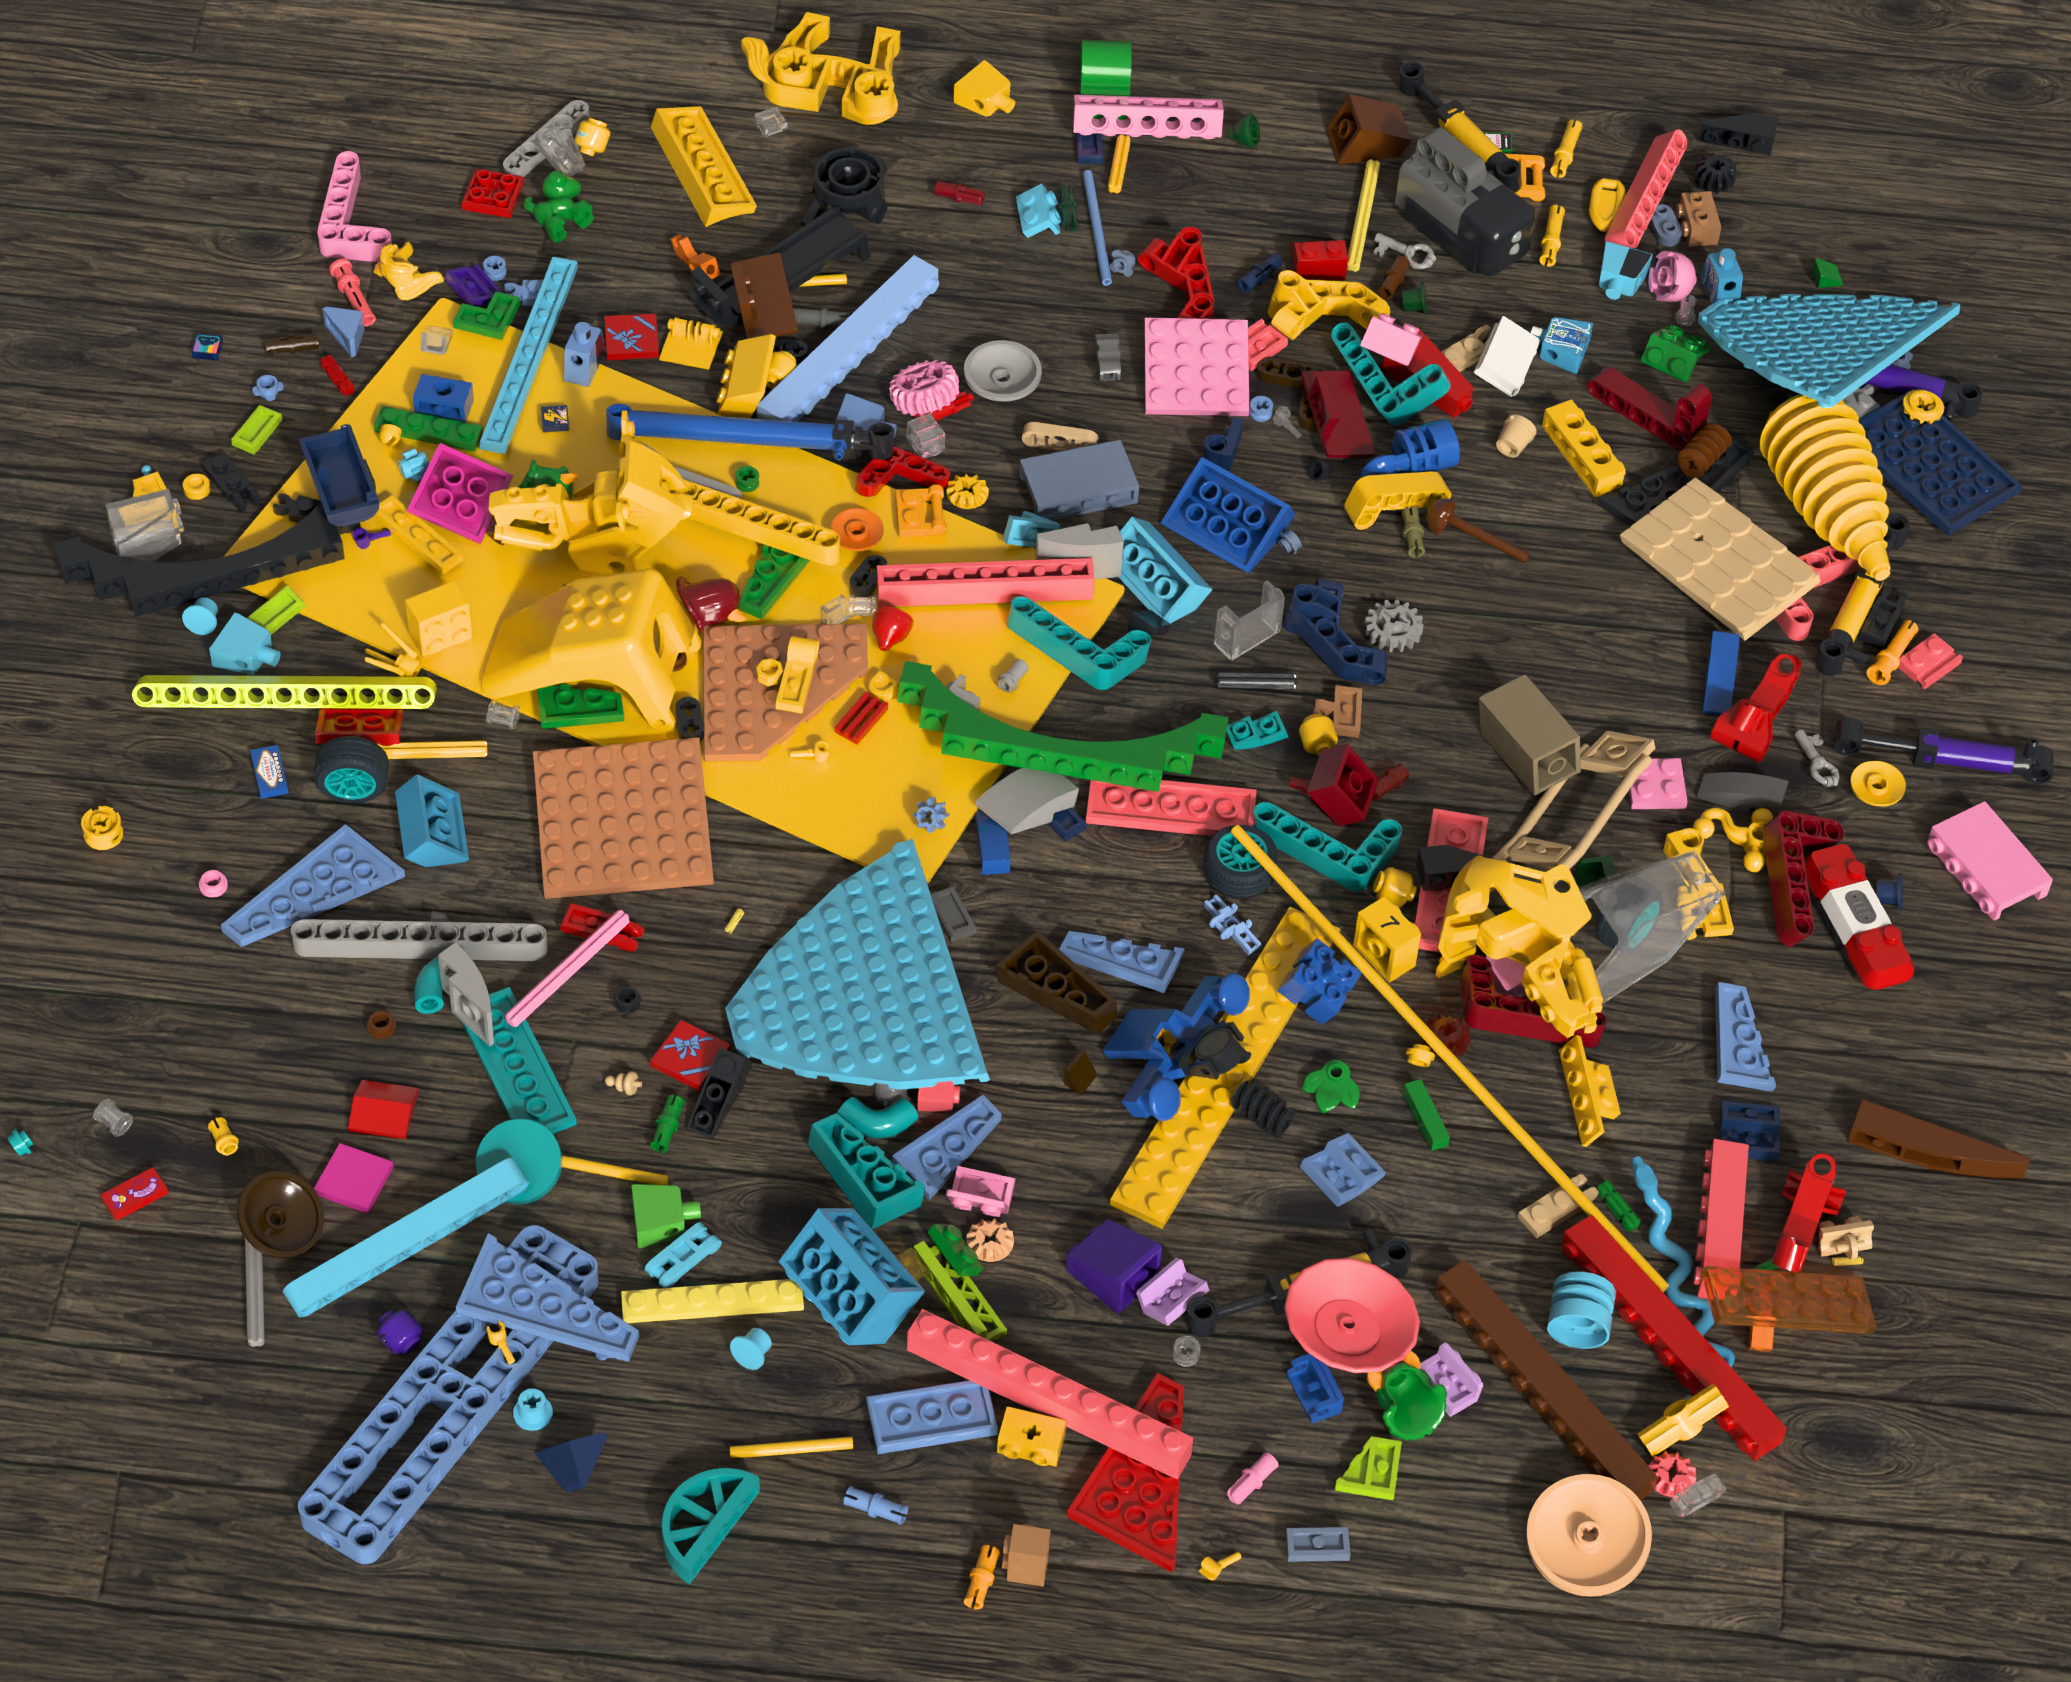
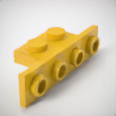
[1559,1035,1621,1147]

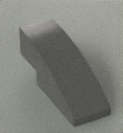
[1697,772,1789,815]

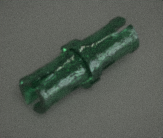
[1058,185,1079,232]

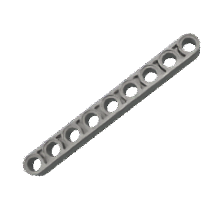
[291,919,548,961]

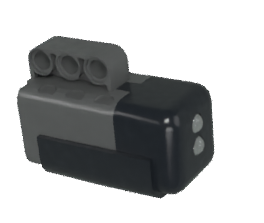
[1395,127,1536,276]

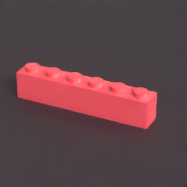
[1693,1139,1749,1303]

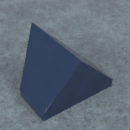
[535,1432,608,1492]

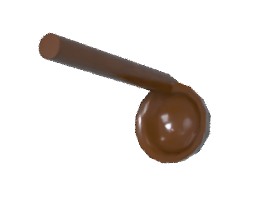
[1426,498,1531,563]

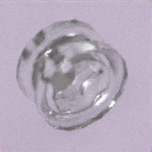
[1173,1336,1200,1367]

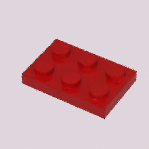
[315,708,404,746]

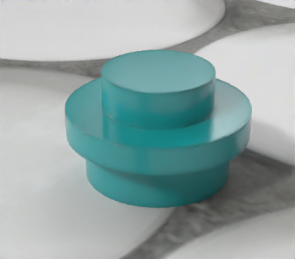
[7,1128,34,1157]

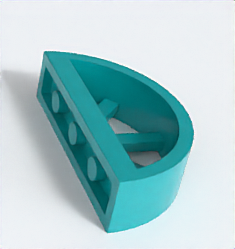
[662,1468,760,1585]

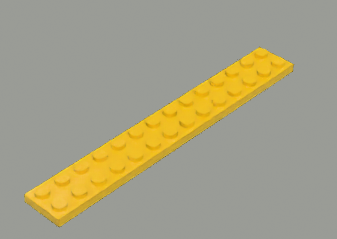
[1110,907,1340,1229]

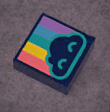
[192,333,223,361]

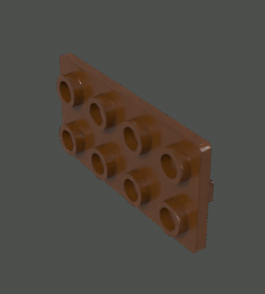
[730,253,798,339]

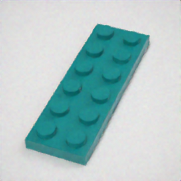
[460,987,577,1134]

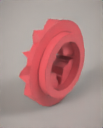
[1649,1451,1696,1497]

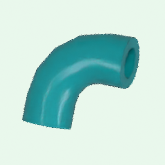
[414,948,465,1014]
[837,1097,918,1139]

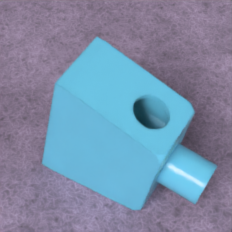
[209,613,281,675]

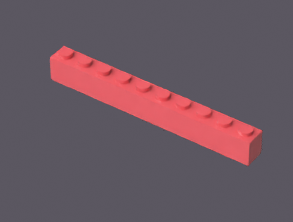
[907,1309,1193,1480]

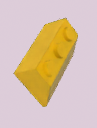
[716,334,776,418]

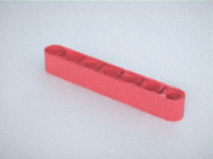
[1605,129,1687,248]

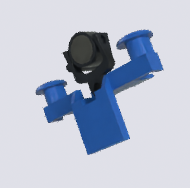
[1103,973,1251,1121]

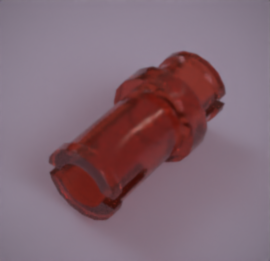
[1372,764,1410,801]

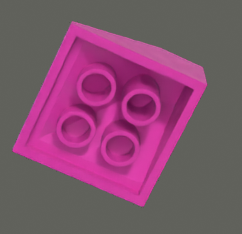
[407,443,513,544]

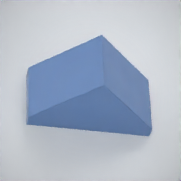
[323,307,365,358]

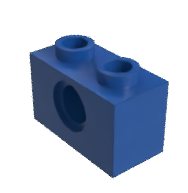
[413,374,474,423]

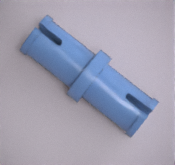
[844,1486,908,1525]

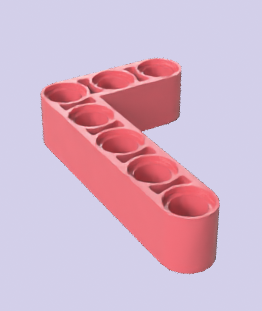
[1774,545,1860,641]

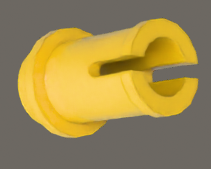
[208,1117,239,1155]

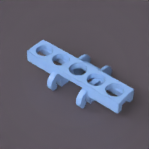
[1204,894,1261,955]

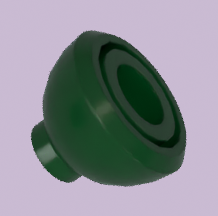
[1229,113,1260,148]

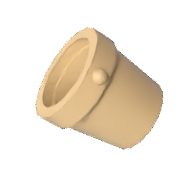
[1496,414,1537,458]

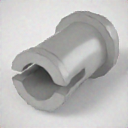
[998,659,1029,693]

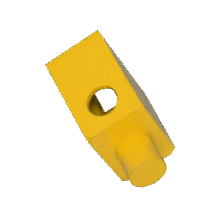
[954,60,1015,117]

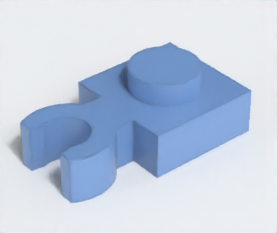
[505,280,543,306]

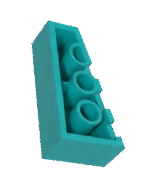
[808,1113,925,1229]

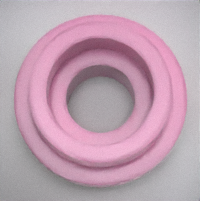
[199,870,228,897]

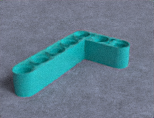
[1331,322,1451,426]
[1007,596,1151,690]
[1253,802,1402,892]

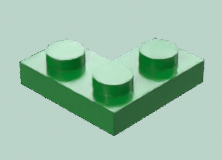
[453,291,520,340]

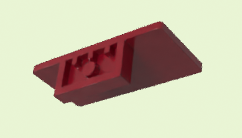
[1301,371,1375,458]

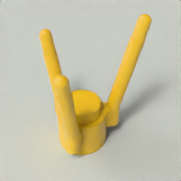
[365,622,423,677]

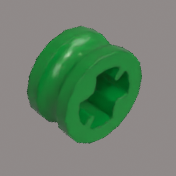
[735,466,759,492]

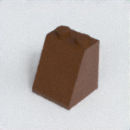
[1326,94,1412,164]

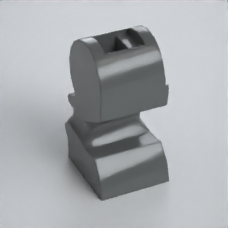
[1094,334,1121,381]

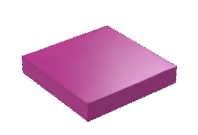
[314,1143,394,1214]

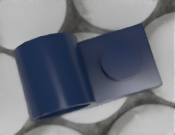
[1203,417,1243,472]

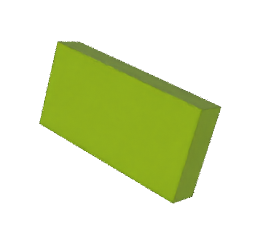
[231,405,283,455]
[247,585,306,635]

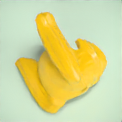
[374,242,444,300]

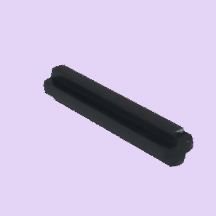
[1216,672,1297,689]

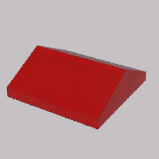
[348,1080,419,1140]

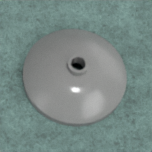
[964,340,1042,402]

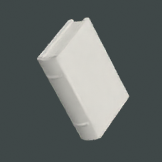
[1474,316,1540,397]

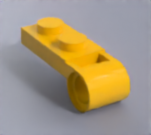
[776,636,819,714]

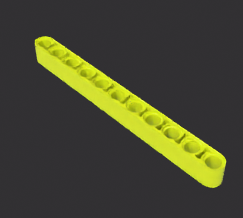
[132,675,437,709]

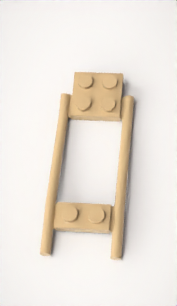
[1492,731,1655,886]

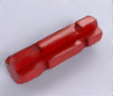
[320,355,355,396]

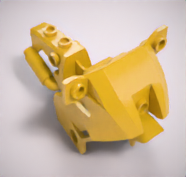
[489,411,693,574]
[1435,855,1603,1038]

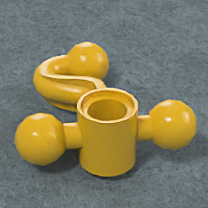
[1693,808,1773,872]

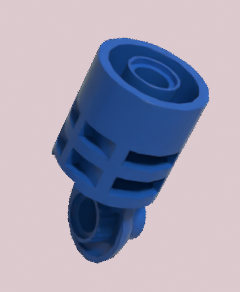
[1360,418,1460,478]

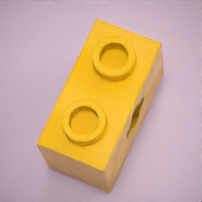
[997,1407,1066,1467]

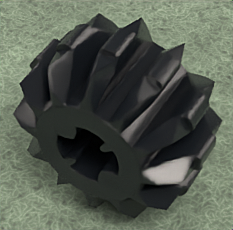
[1694,153,1737,194]

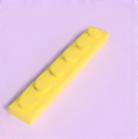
[621,1279,804,1323]

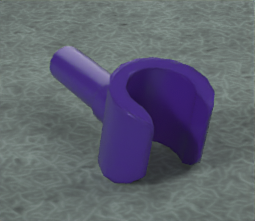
[352,528,391,549]

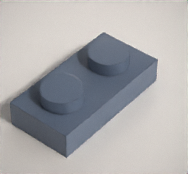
[1285,1527,1351,1562]

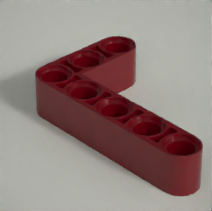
[1587,366,1712,451]
[1762,811,1844,947]
[1460,955,1607,1048]

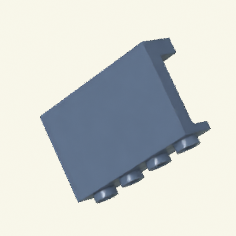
[1019,440,1139,521]

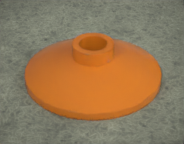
[830,508,884,551]

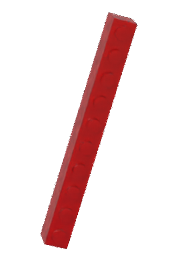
[1561,1214,1787,1461]

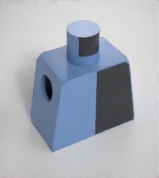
[564,322,605,387]

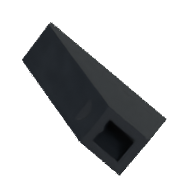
[1698,113,1778,155]
[1416,845,1497,891]
[686,1047,753,1139]

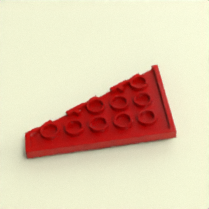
[1067,1373,1184,1573]

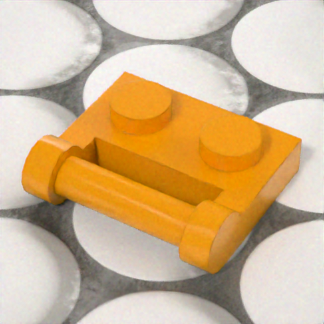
[1504,153,1545,201]
[896,485,947,537]

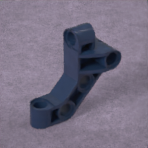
[1283,578,1388,685]

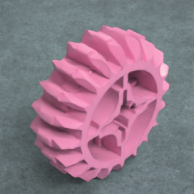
[889,360,959,416]

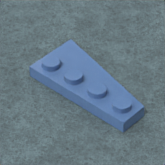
[1059,931,1185,993]
[1715,982,1776,1092]
[892,1095,1002,1200]

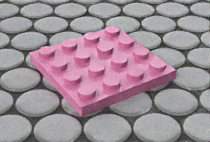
[1144,318,1249,416]

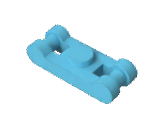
[645,1222,722,1288]

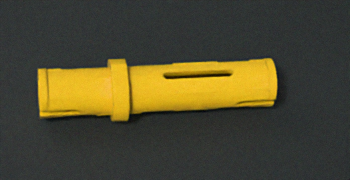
[1550,120,1583,178]
[1540,205,1565,267]

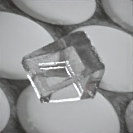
[420,326,453,355]

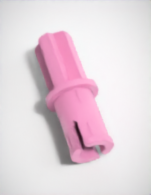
[1226,1452,1279,1505]

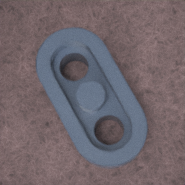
[1649,204,1682,247]

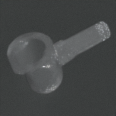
[1273,406,1302,439]

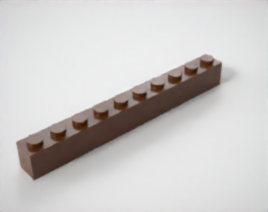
[1435,1260,1658,1501]

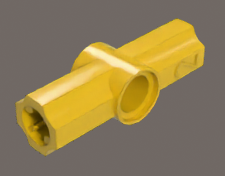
[1637,1384,1729,1457]

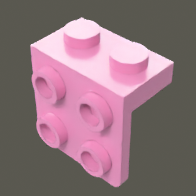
[946,1166,1016,1217]

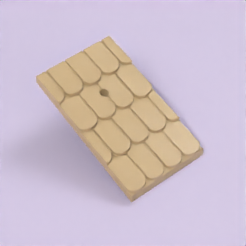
[1620,478,1821,641]

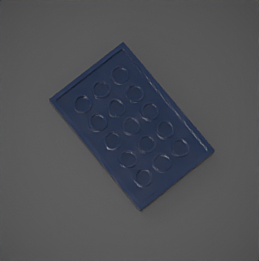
[1859,389,2022,536]

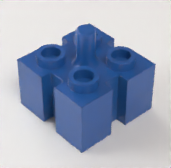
[1277,938,1361,1025]

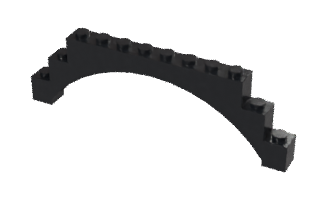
[53,459,376,617]

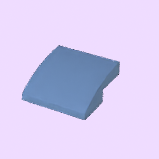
[1300,1133,1386,1207]

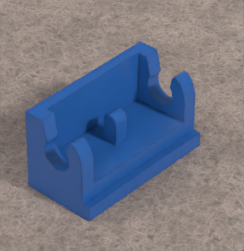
[1286,1354,1344,1424]

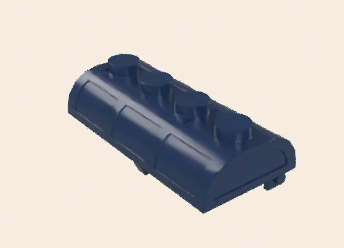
[298,424,379,526]

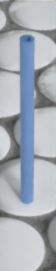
[1083,170,1112,286]

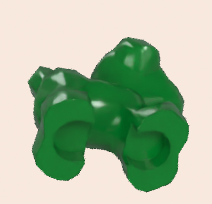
[523,171,594,243]

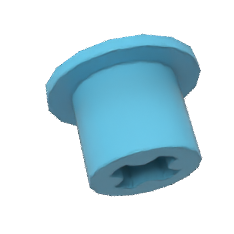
[182,597,218,635]
[730,1328,772,1370]
[513,1389,553,1431]

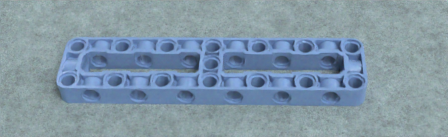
[298,1225,599,1564]

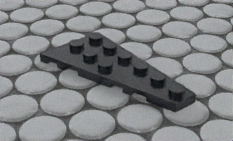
[1598,439,1755,526]

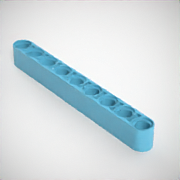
[283,1158,529,1318]

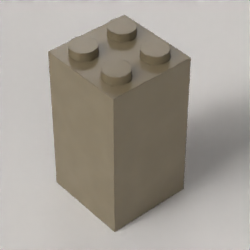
[1479,675,1581,796]

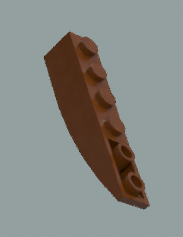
[1848,1099,2031,1178]

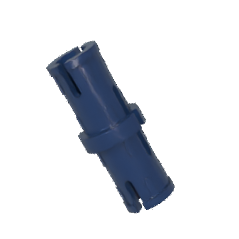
[1237,253,1283,293]

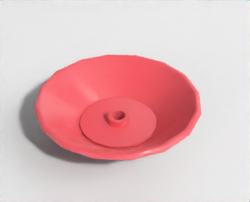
[1284,1258,1420,1373]

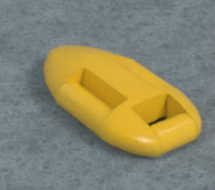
[1589,178,1626,232]

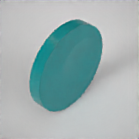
[476,1119,563,1205]

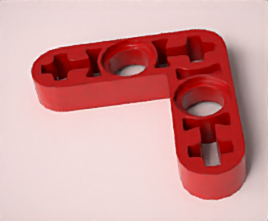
[855,447,951,497]

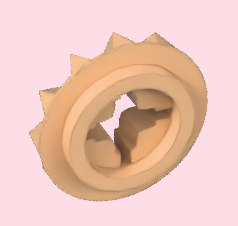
[966,1218,1014,1262]

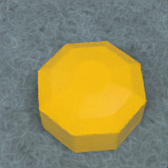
[756,658,783,686]

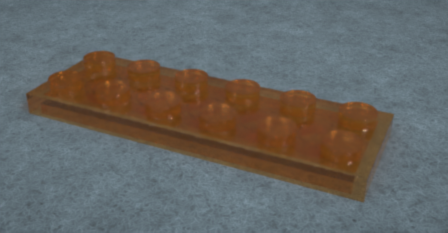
[1701,1266,1877,1334]

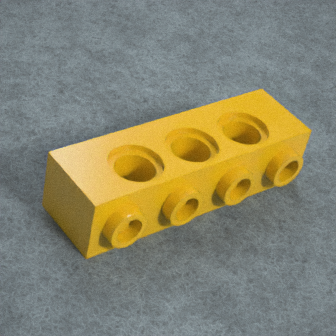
[1542,400,1626,497]

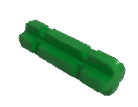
[1597,1180,1641,1232]

